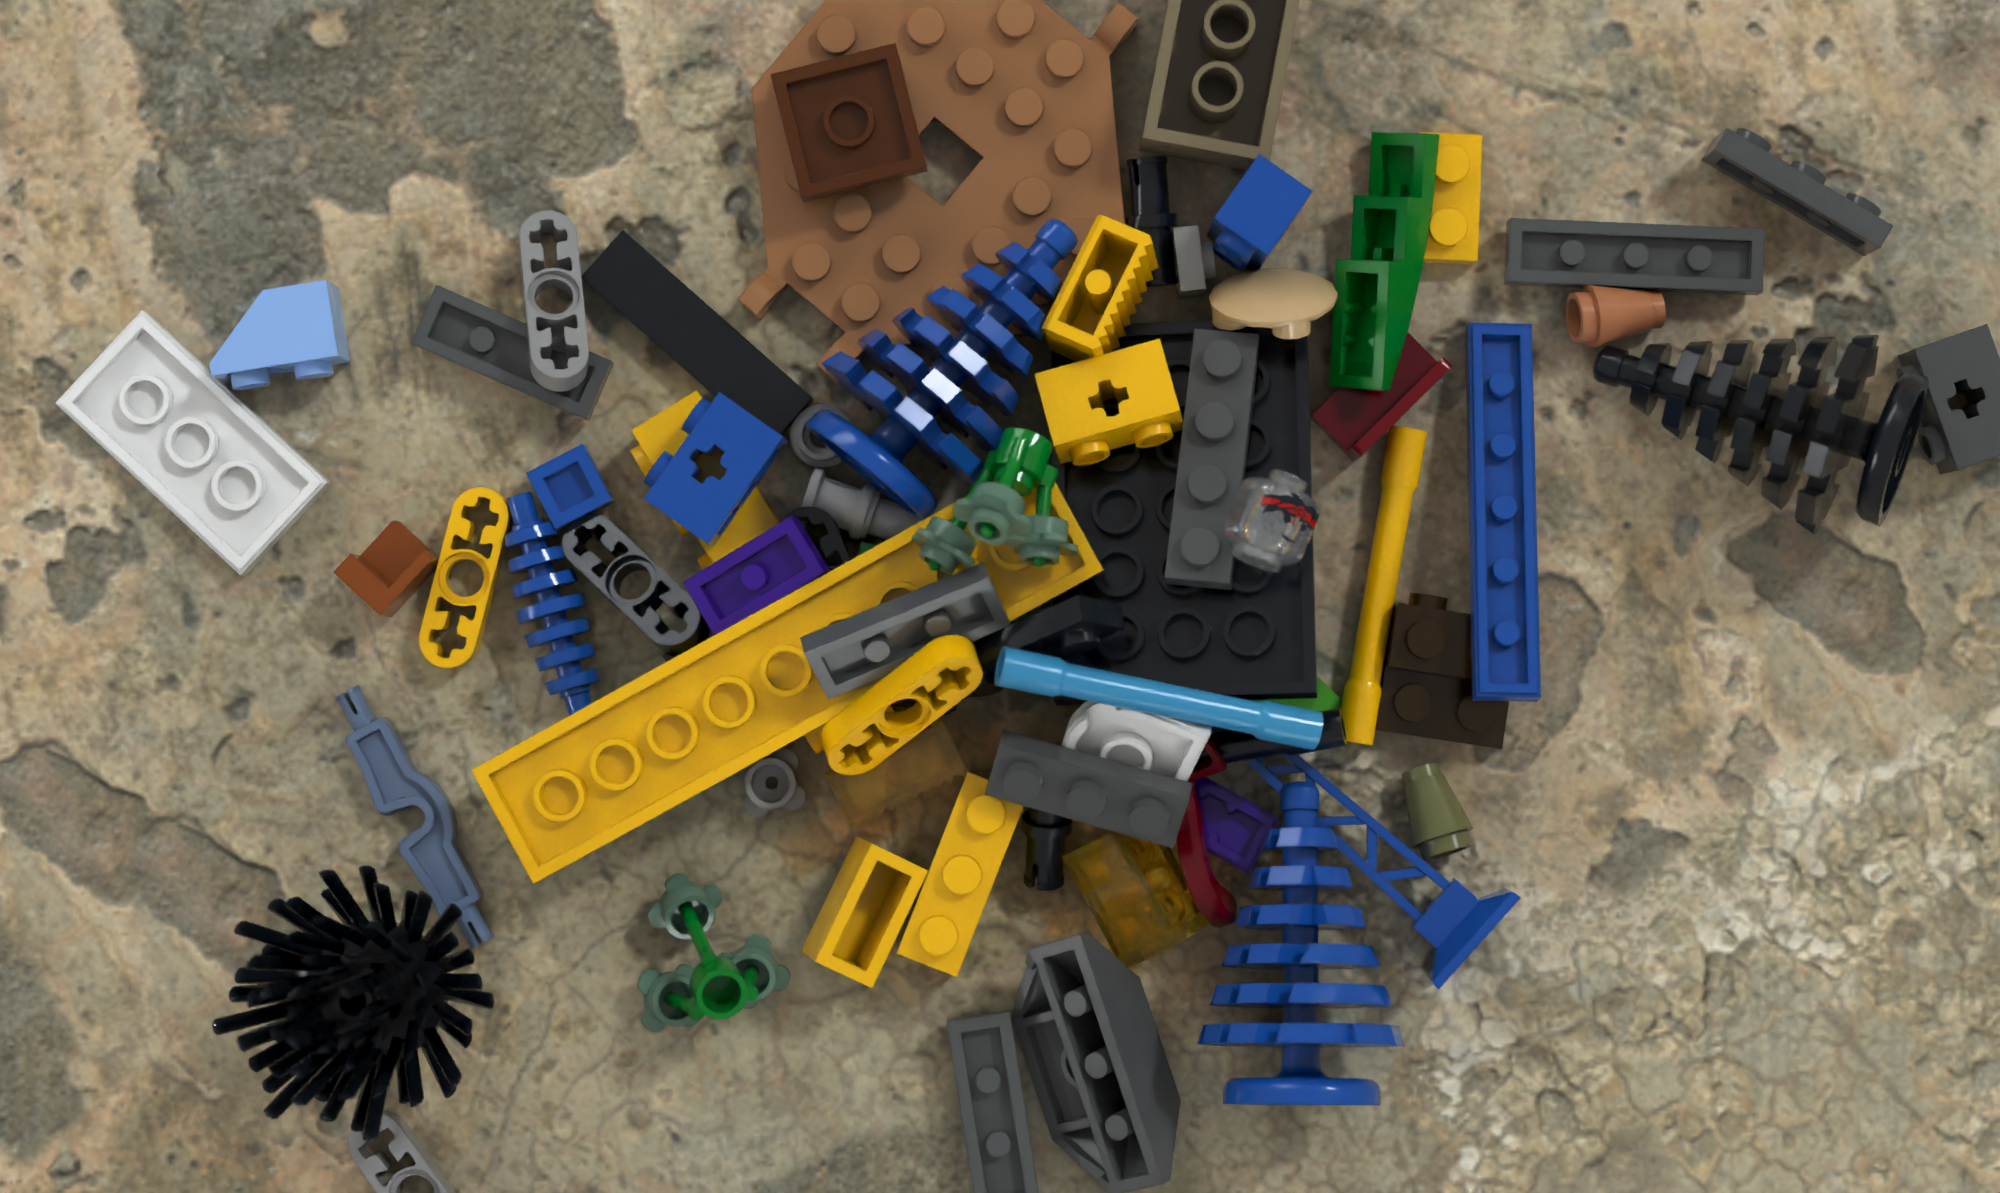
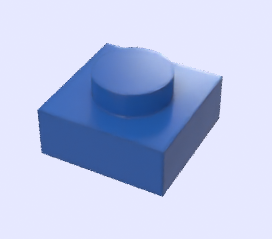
[526,444,615,531]

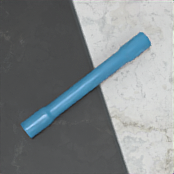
[995,646,1323,750]

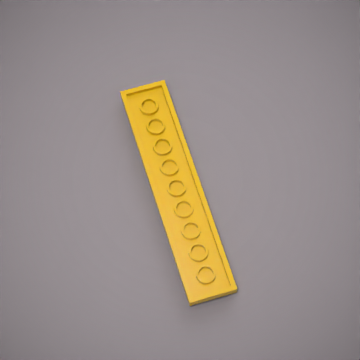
[471,482,1104,884]

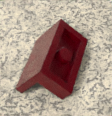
[1310,332,1452,462]

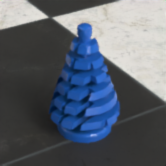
[806,219,1078,521]
[1197,781,1405,1105]

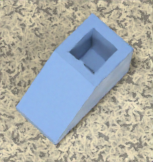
[209,280,350,390]

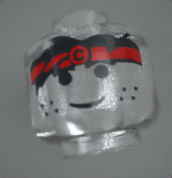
[1224,469,1320,573]

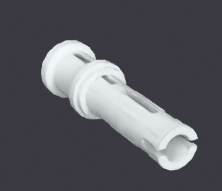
[801,467,921,541]

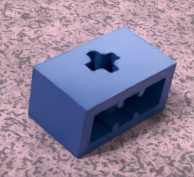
[1206,154,1313,271]
[644,392,788,547]

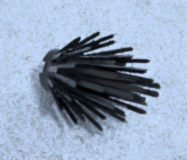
[212,865,494,1141]

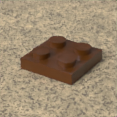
[770,43,927,203]

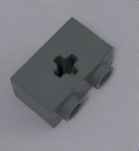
[1896,324,2000,475]

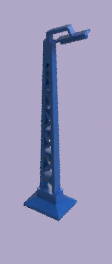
[1212,726,1521,990]

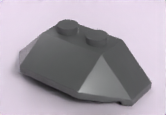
[1011,932,1181,1193]

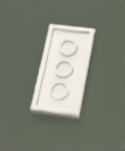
[56,310,332,576]

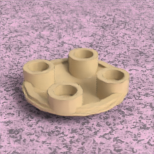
[1209,268,1338,340]

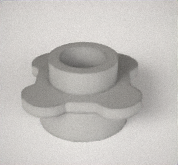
[737,748,807,818]

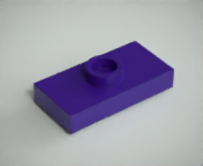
[1195,777,1282,876]

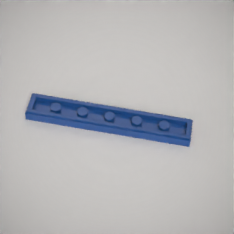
[1465,323,1541,702]

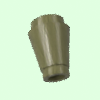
[1402,762,1474,861]

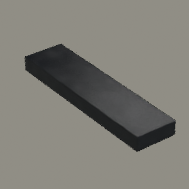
[581,230,814,435]

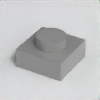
[1171,225,1216,299]

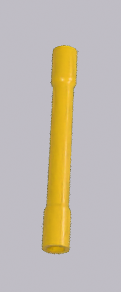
[1340,426,1427,746]

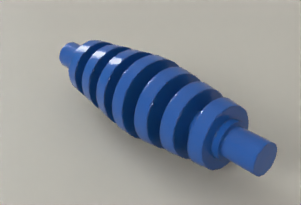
[504,492,599,716]

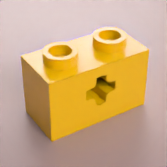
[1034,338,1183,466]

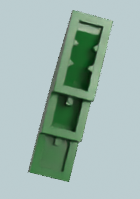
[1329,132,1439,391]

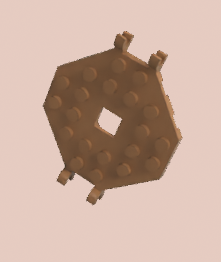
[738,0,1138,385]

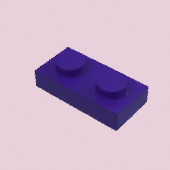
[683,514,830,635]

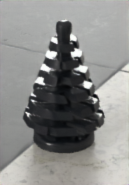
[1593,335,1929,534]

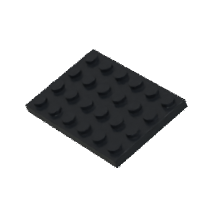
[1051,320,1317,706]

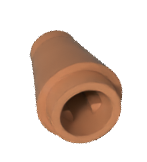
[1565,285,1666,348]

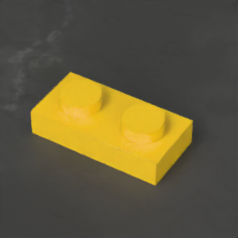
[1419,132,1483,264]

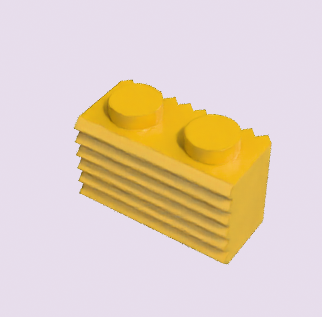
[1041,215,1159,362]

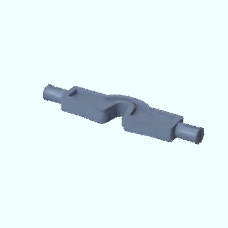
[335,685,495,949]

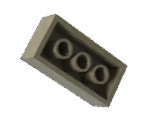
[1139,0,1300,171]

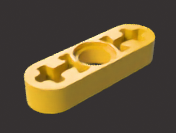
[419,487,513,668]
[821,635,983,775]

